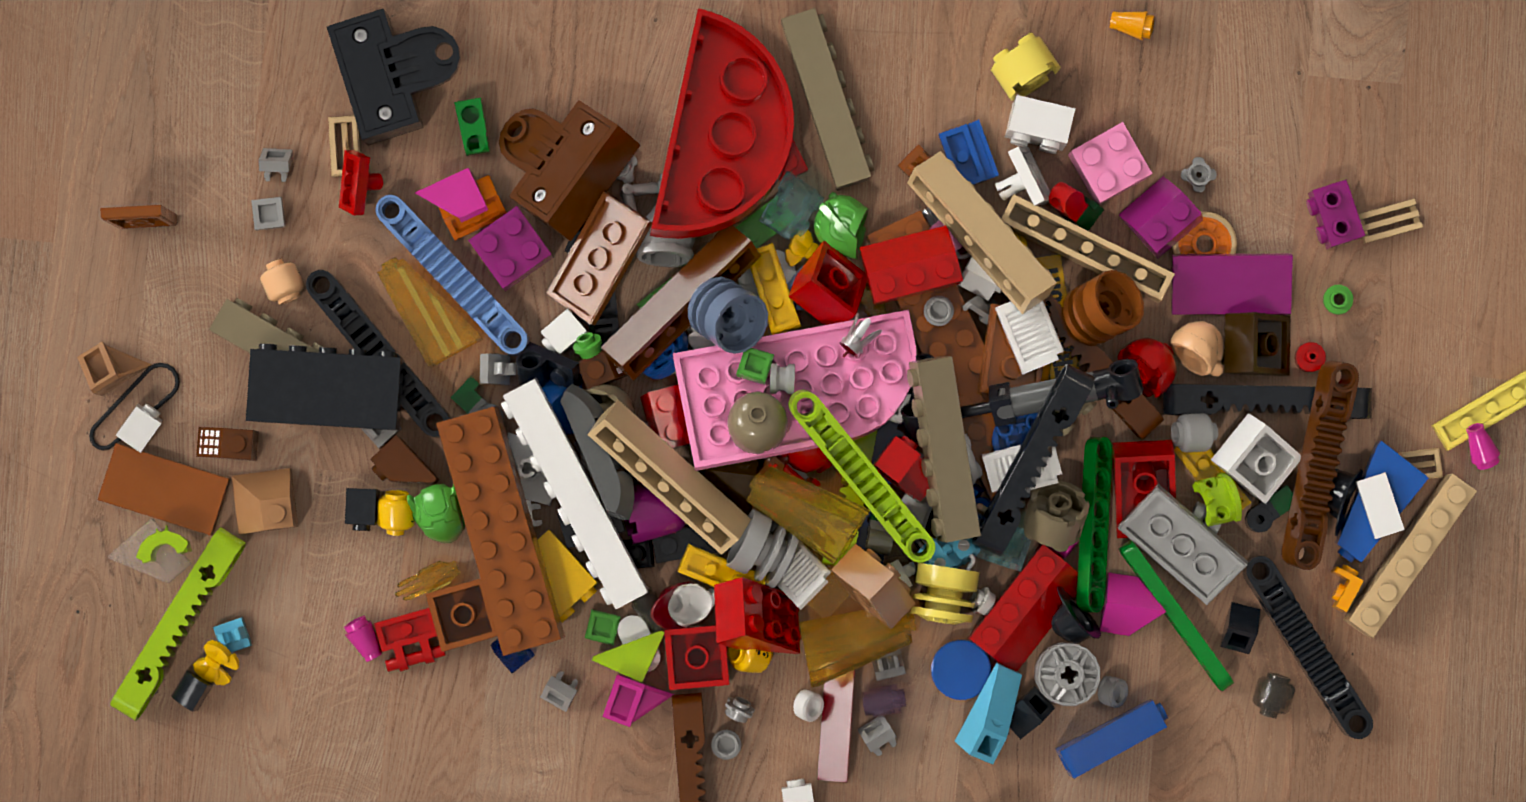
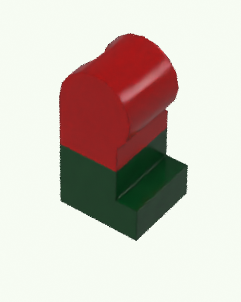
[1049,182,1104,231]

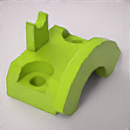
[1192,472,1242,527]
[136,526,192,564]

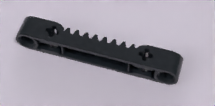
[306,270,452,438]
[972,364,1095,556]
[1163,384,1372,419]
[1242,556,1373,739]

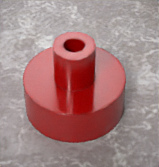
[1294,342,1326,372]

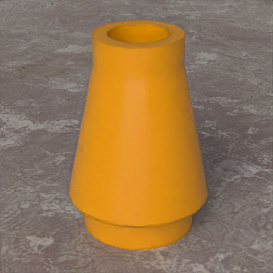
[1110,11,1155,40]

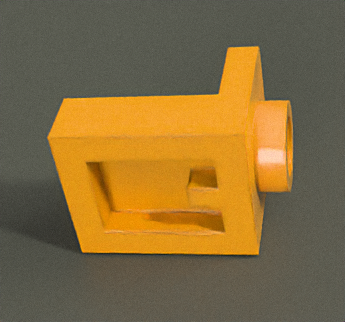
[1331,564,1364,612]

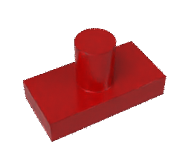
[339,150,383,216]

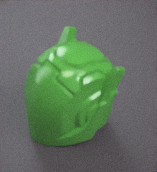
[814,192,869,259]
[407,484,465,544]

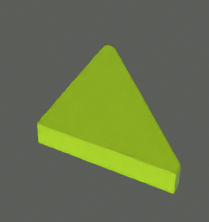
[592,631,665,683]

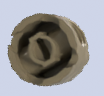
[1023,480,1090,552]

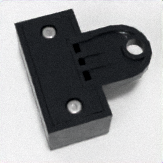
[326,8,461,146]

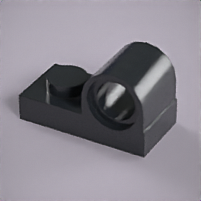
[516,342,581,388]

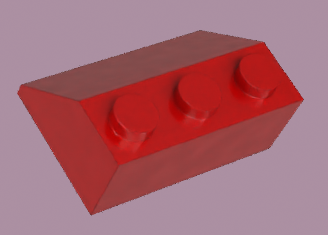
[859,225,963,306]

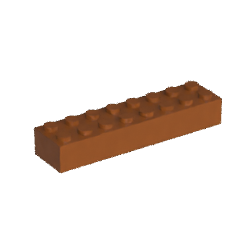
[436,406,565,656]

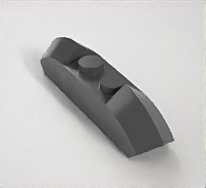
[561,384,634,520]

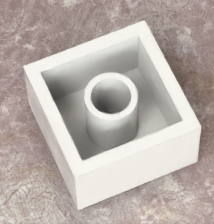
[1005,95,1075,154]
[1211,413,1301,504]

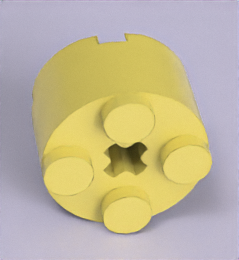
[991,33,1061,101]

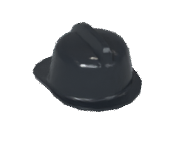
[1327,468,1363,536]
[1051,586,1101,643]

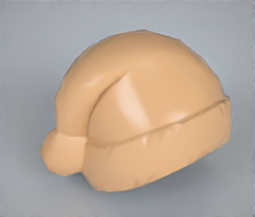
[1171,321,1224,377]

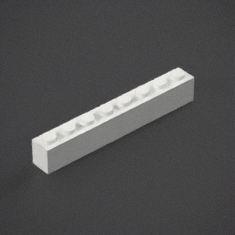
[501,378,648,609]

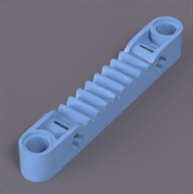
[376,195,530,356]

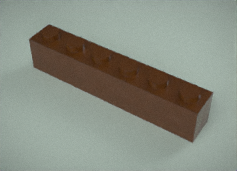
[601,225,761,381]

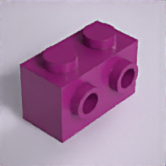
[1306,179,1365,249]

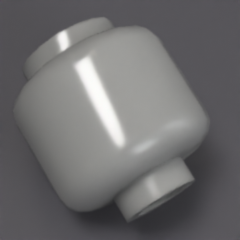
[1171,413,1218,453]

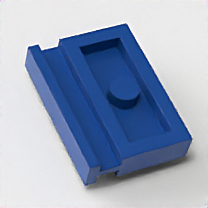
[938,120,999,185]

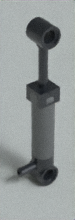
[901,359,1144,442]

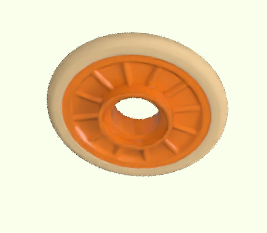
[1172,212,1237,254]

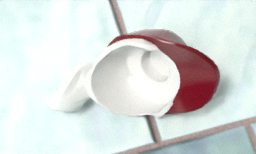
[651,581,715,629]

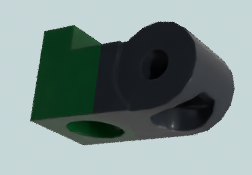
[1245,485,1293,532]

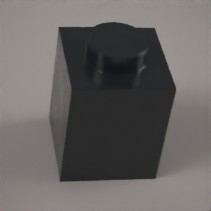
[345,488,380,531]

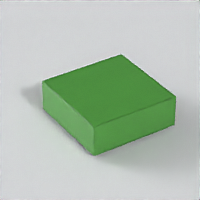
[736,348,774,385]
[585,609,621,645]

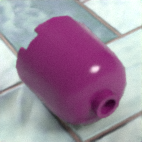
[624,482,685,545]

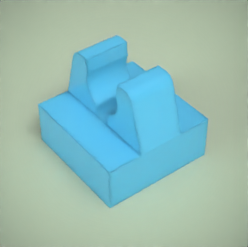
[213,617,252,653]

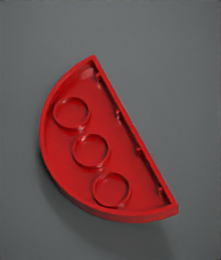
[650,8,794,239]

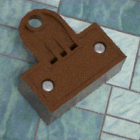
[499,100,640,241]

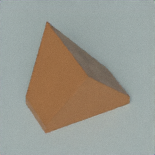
[77,341,152,396]

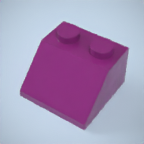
[1119,176,1203,259]

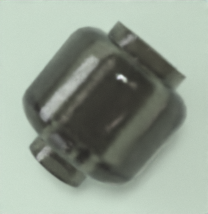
[1252,672,1296,719]

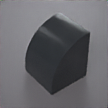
[1220,602,1261,654]
[171,670,214,712]
[1010,686,1055,740]

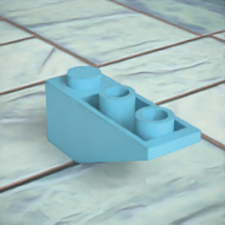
[955,663,1022,764]

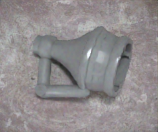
[620,174,697,267]

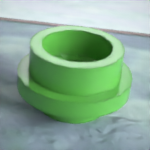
[1323,285,1353,315]
[573,332,602,359]

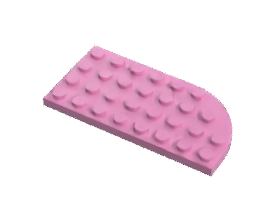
[673,310,916,471]

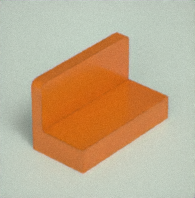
[439,175,507,241]

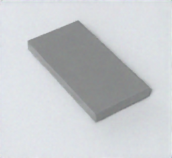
[1118,484,1248,605]

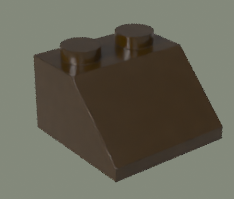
[1224,312,1290,376]
[698,459,758,515]

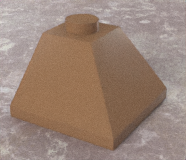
[232,468,299,535]

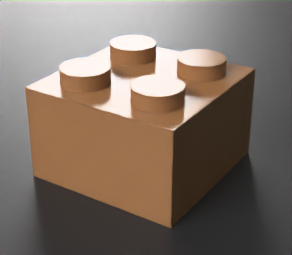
[831,544,916,629]

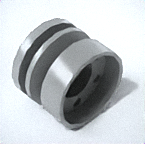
[726,509,800,588]
[1034,643,1100,706]

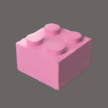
[1068,122,1152,205]

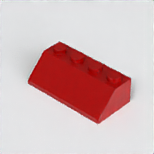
[967,544,1078,671]

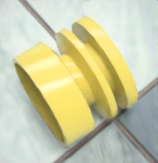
[910,563,980,625]

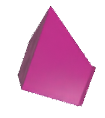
[415,168,488,223]
[1099,572,1166,636]
[602,673,675,727]

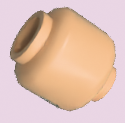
[260,259,304,305]

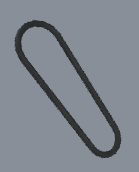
[89,363,180,450]

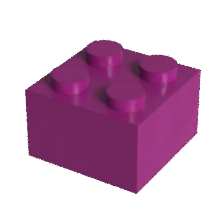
[468,206,554,292]

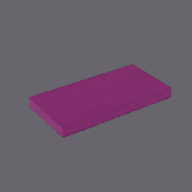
[1171,253,1293,315]

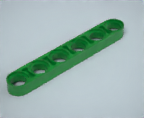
[1076,436,1113,613]
[1118,540,1234,692]

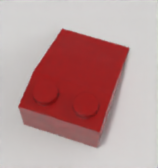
[1112,440,1176,539]

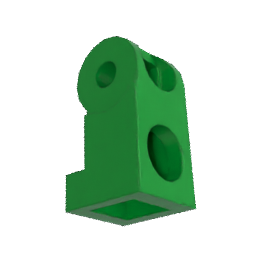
[454,98,490,156]

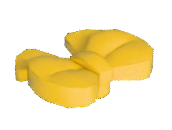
[784,230,818,267]
[193,640,239,685]

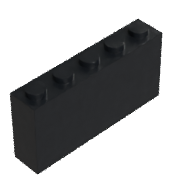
[246,344,404,431]

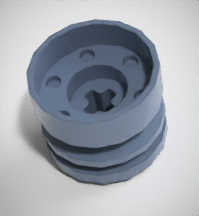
[688,276,768,354]

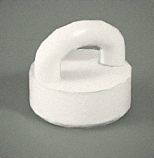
[793,689,824,722]

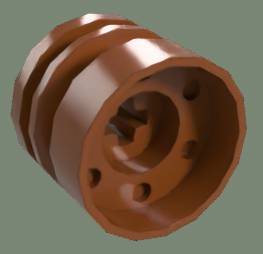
[1063,270,1144,346]

